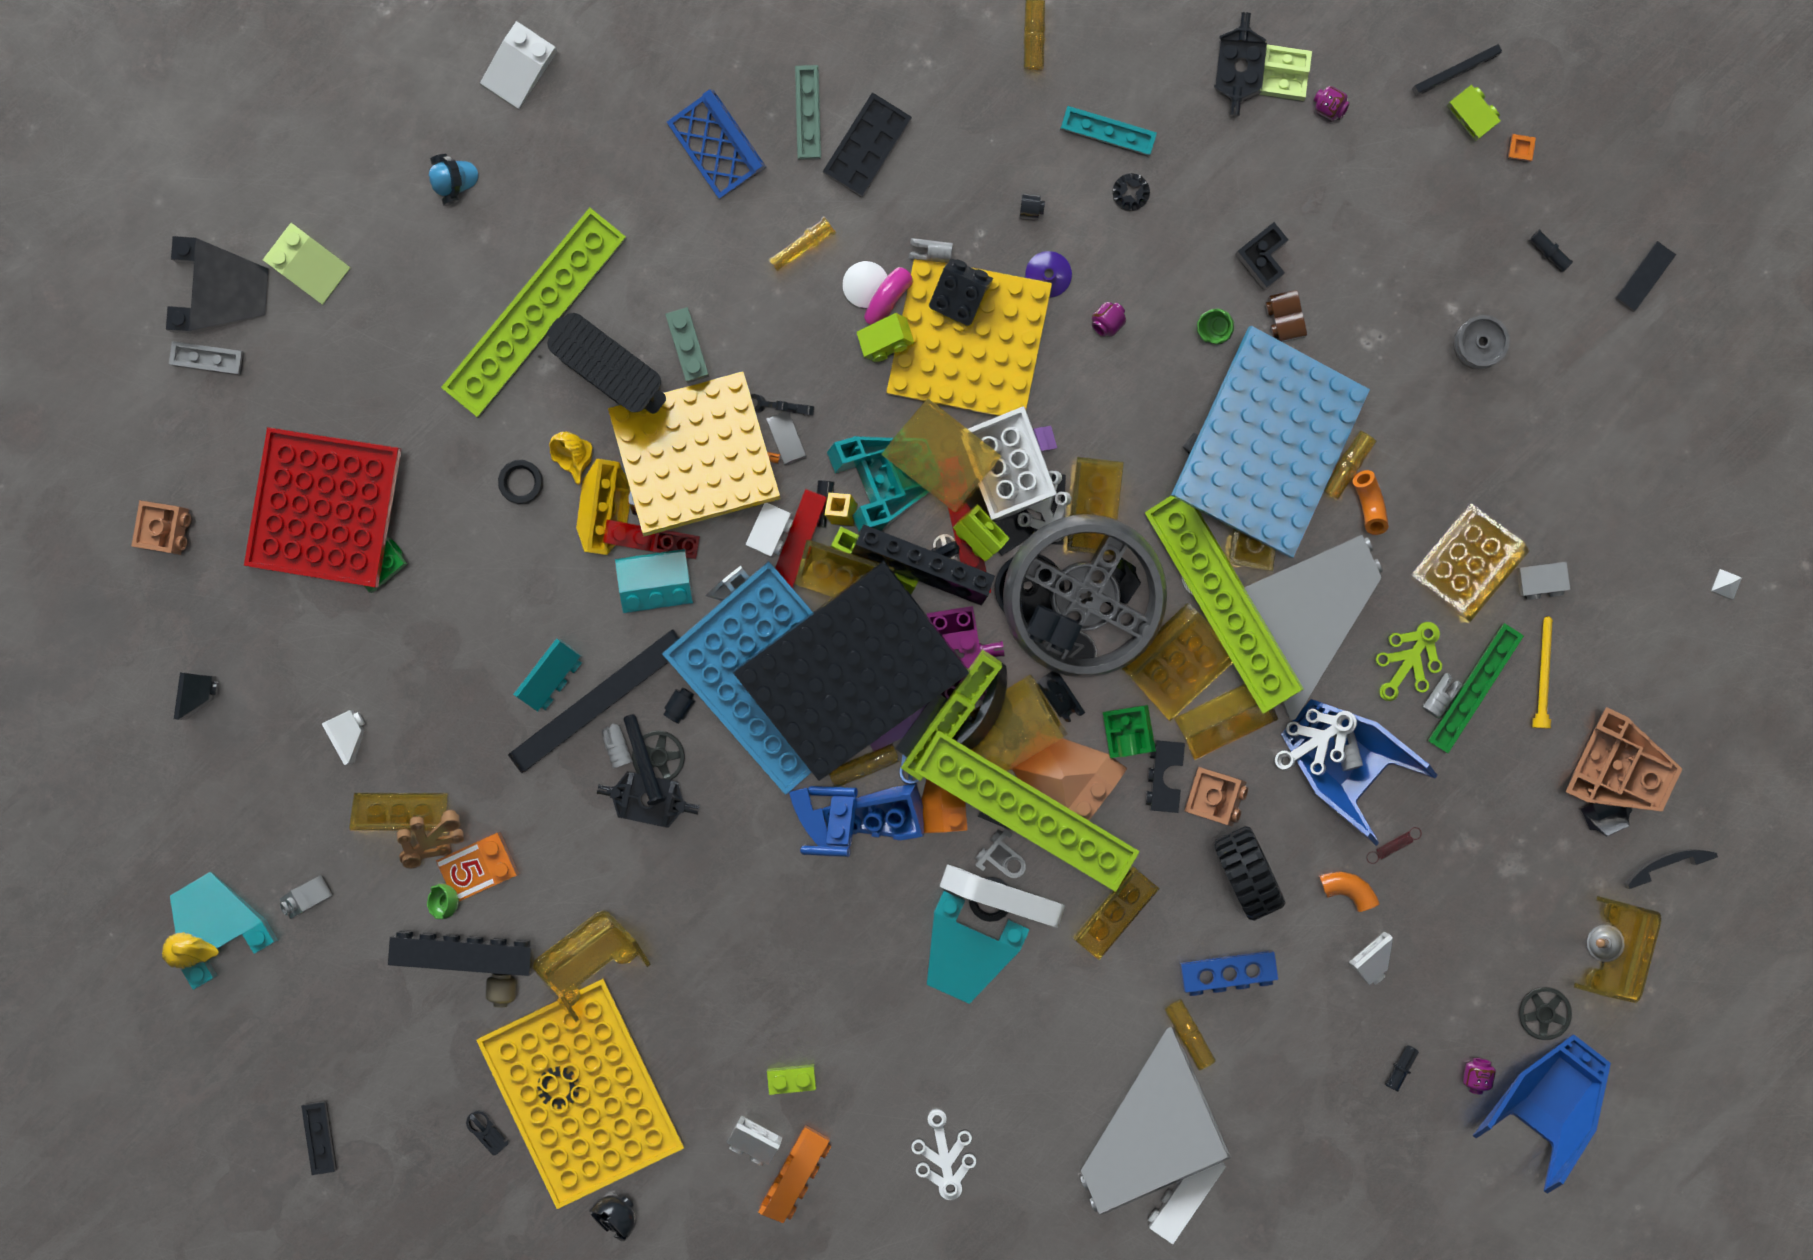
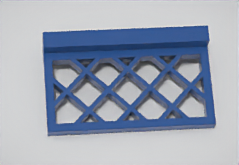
[667,89,767,199]

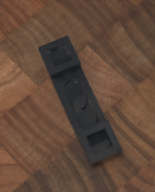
[957,658,1007,750]
[1624,849,1718,889]

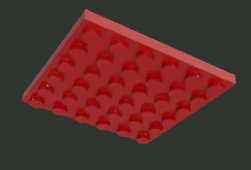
[244,427,401,588]

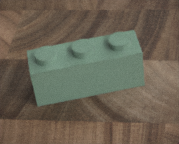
[665,307,710,383]

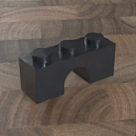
[1146,740,1185,813]

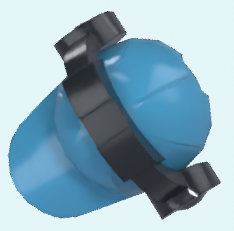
[429,153,478,206]

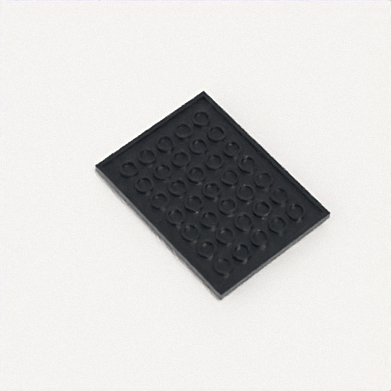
[733,561,970,781]

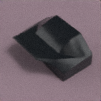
[1099,557,1141,606]
[1579,803,1632,837]

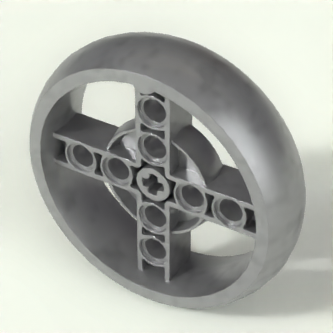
[1003,514,1167,678]

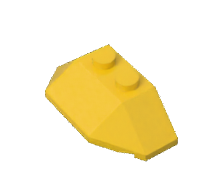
[576,459,631,555]

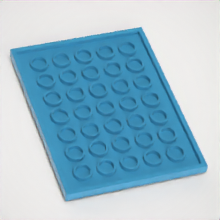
[1171,326,1370,558]
[662,561,813,795]

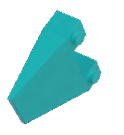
[827,436,943,532]
[170,872,278,990]
[927,890,1030,1004]

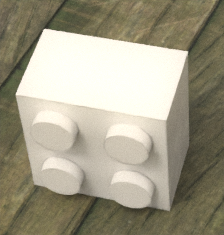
[746,503,793,558]

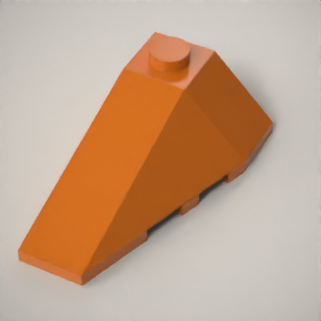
[921,779,967,833]

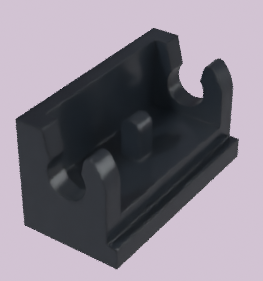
[1036,671,1085,722]

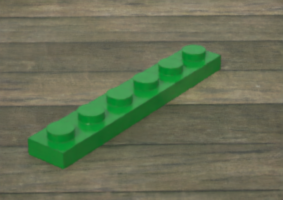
[1427,623,1524,754]

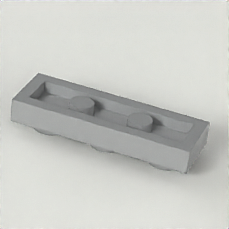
[169,341,243,375]

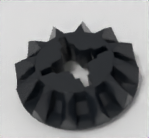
[1113,173,1150,211]

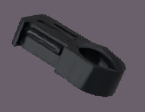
[466,1110,510,1156]

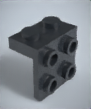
[929,258,993,326]

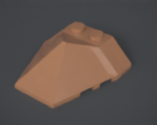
[1566,707,1682,812]
[1011,730,1127,821]

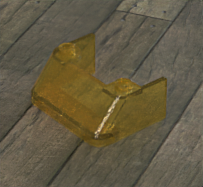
[1574,896,1661,1003]
[533,911,651,1022]

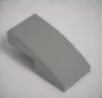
[767,411,806,465]

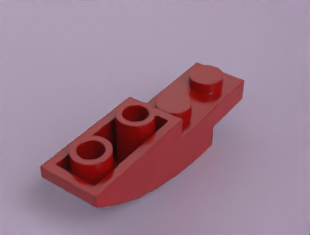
[603,520,700,559]

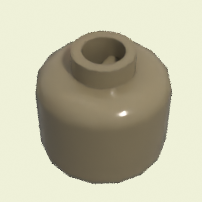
[486,973,516,1008]

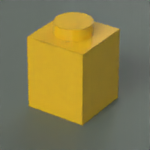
[824,493,858,526]

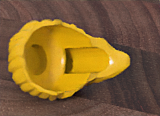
[549,431,593,485]
[162,932,219,969]

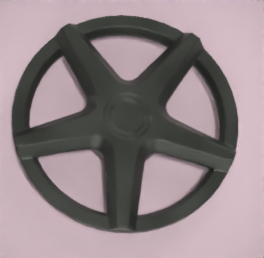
[632,731,685,780]
[1519,987,1572,1040]

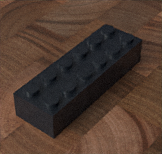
[388,930,536,976]

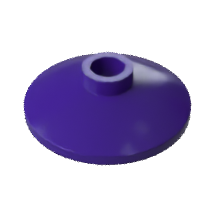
[1025,251,1072,298]

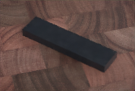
[1412,44,1502,96]

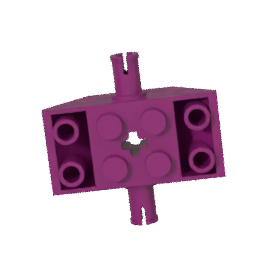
[927,606,1005,700]

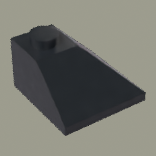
[174,672,219,720]

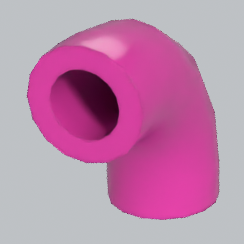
[864,267,913,325]

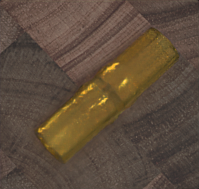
[1024,0,1045,70]
[1324,430,1377,500]
[829,743,900,787]
[1165,999,1216,1070]

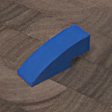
[789,787,828,847]

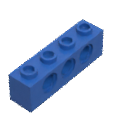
[1180,950,1278,996]

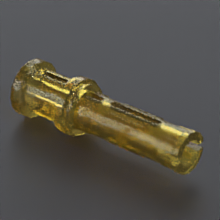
[769,216,836,271]

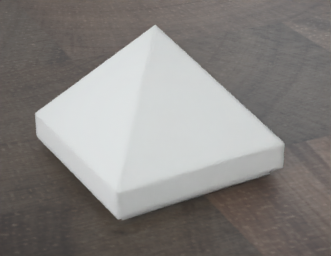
[1711,569,1742,599]

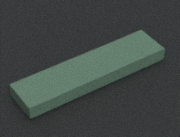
[795,65,821,160]

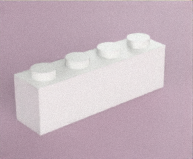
[1148,1162,1226,1244]

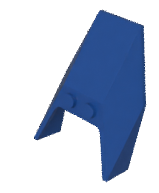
[1281,699,1438,846]
[1473,1034,1611,1194]

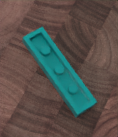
[1061,106,1157,156]

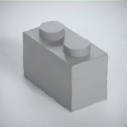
[1516,562,1570,600]

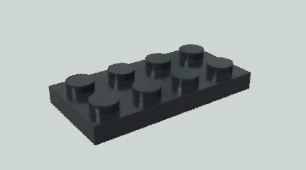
[823,92,912,197]

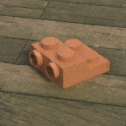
[131,500,191,555]
[1185,767,1248,827]

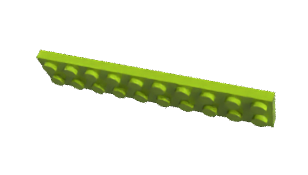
[441,207,626,418]
[1145,496,1304,714]
[914,731,1140,892]

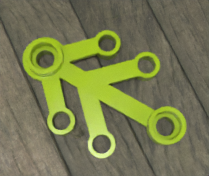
[1375,622,1442,701]

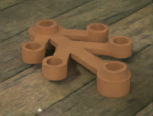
[397,810,464,869]

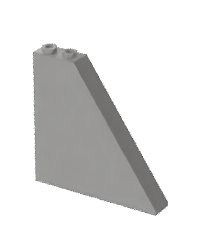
[1244,535,1383,721]
[1080,1027,1231,1215]

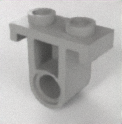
[975,829,1026,878]
[279,875,333,919]

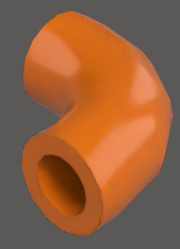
[1353,470,1389,535]
[1319,871,1380,912]

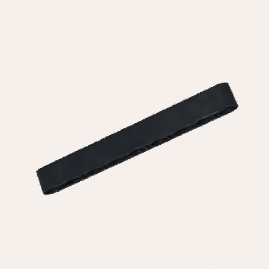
[508,629,680,774]

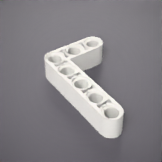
[939,864,1066,928]

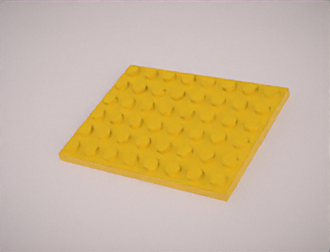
[476,978,685,1209]

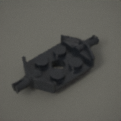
[1214,12,1267,116]
[597,771,700,828]

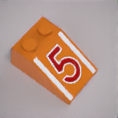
[436,832,519,901]

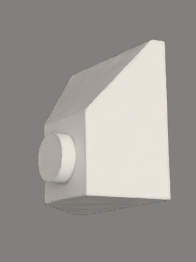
[322,710,365,765]
[1349,932,1393,985]

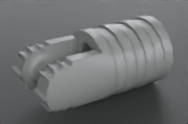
[909,238,953,263]
[1422,673,1462,719]
[601,724,633,769]
[1333,731,1363,771]

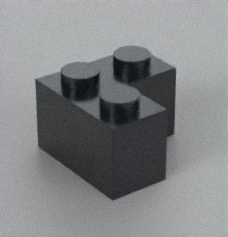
[1235,222,1288,290]

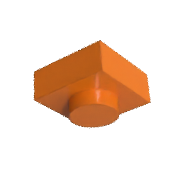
[1508,134,1536,162]

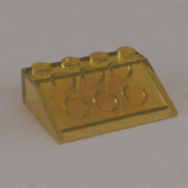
[881,398,1002,512]
[1411,503,1530,622]
[1122,603,1233,721]
[969,674,1068,771]

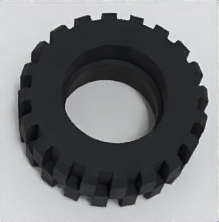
[1214,826,1286,921]

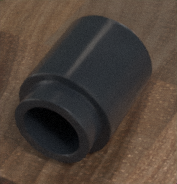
[663,687,695,724]

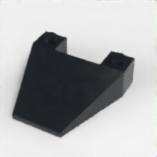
[166,236,269,334]

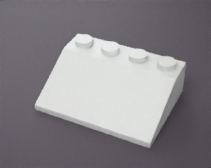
[959,406,1057,521]

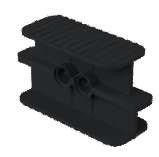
[547,313,666,414]

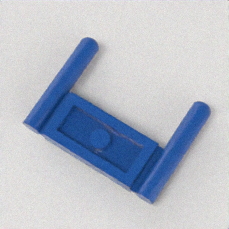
[800,786,858,857]

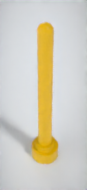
[1532,616,1553,729]

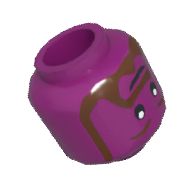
[1314,86,1350,121]
[1092,302,1126,337]
[1463,1058,1496,1095]

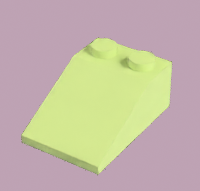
[263,223,351,305]

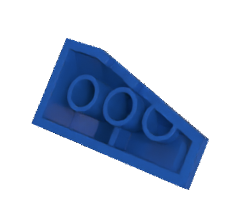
[822,783,924,840]

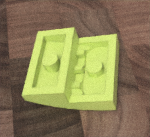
[1259,44,1312,101]

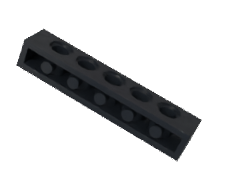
[851,524,995,606]

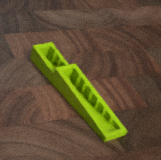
[901,649,1002,781]

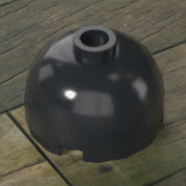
[589,1196,636,1241]

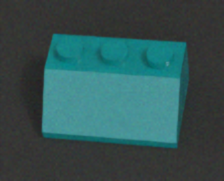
[615,549,693,613]
[513,638,583,712]

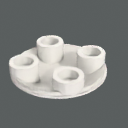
[843,261,887,308]

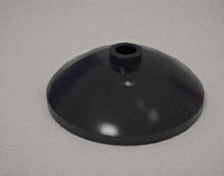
[994,554,1065,623]

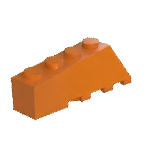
[758,1125,831,1223]

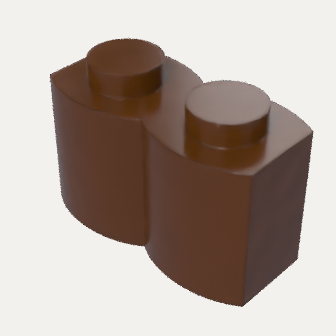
[1265,290,1307,342]

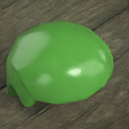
[1197,309,1234,344]
[427,884,459,919]

